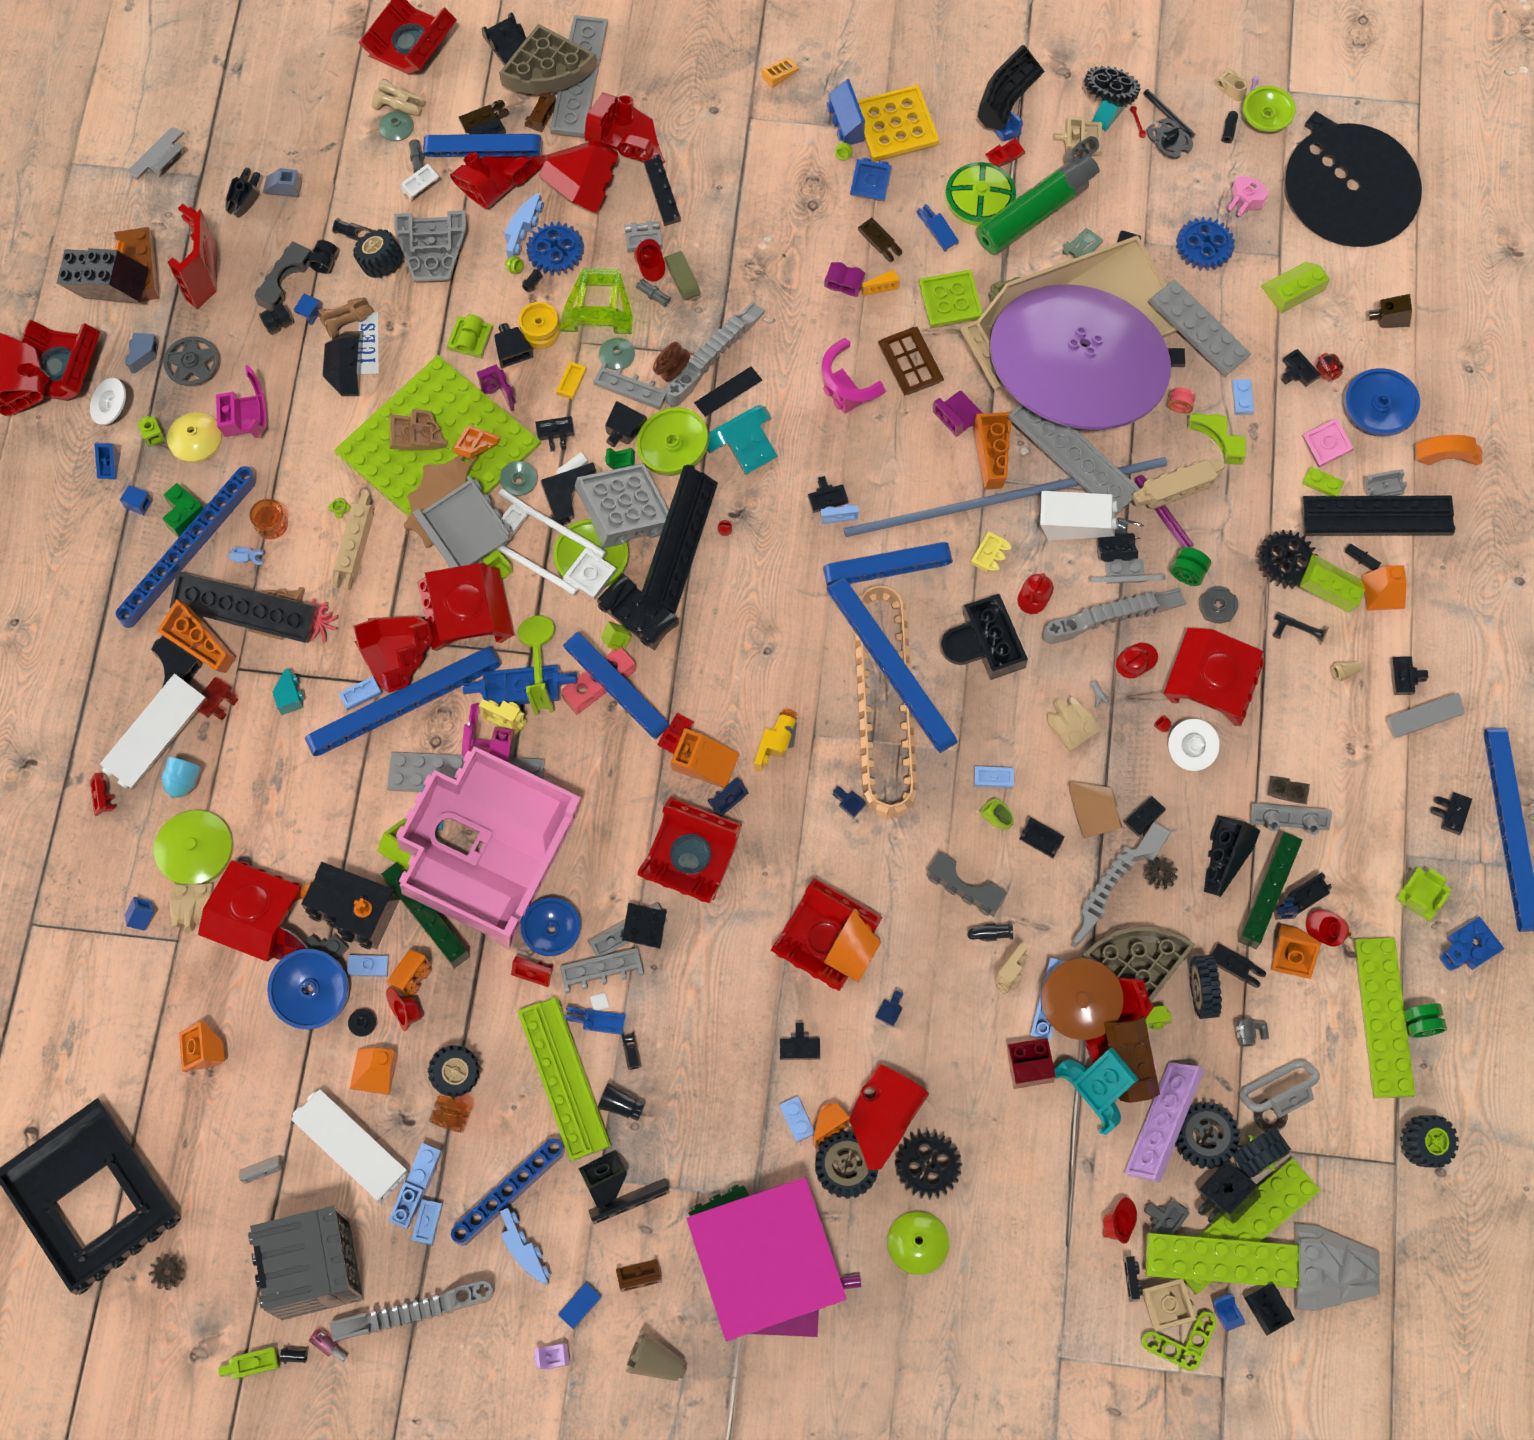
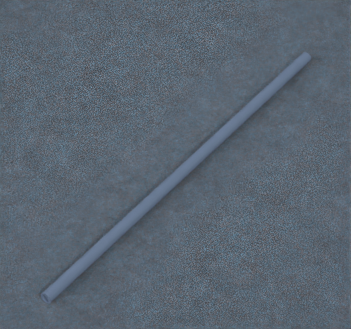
[844,457,1167,537]

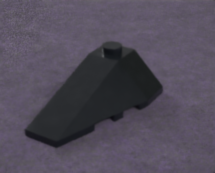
[1204,815,1261,897]

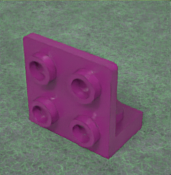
[476,364,516,411]
[933,390,983,437]

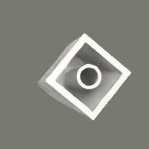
[1040,491,1118,541]

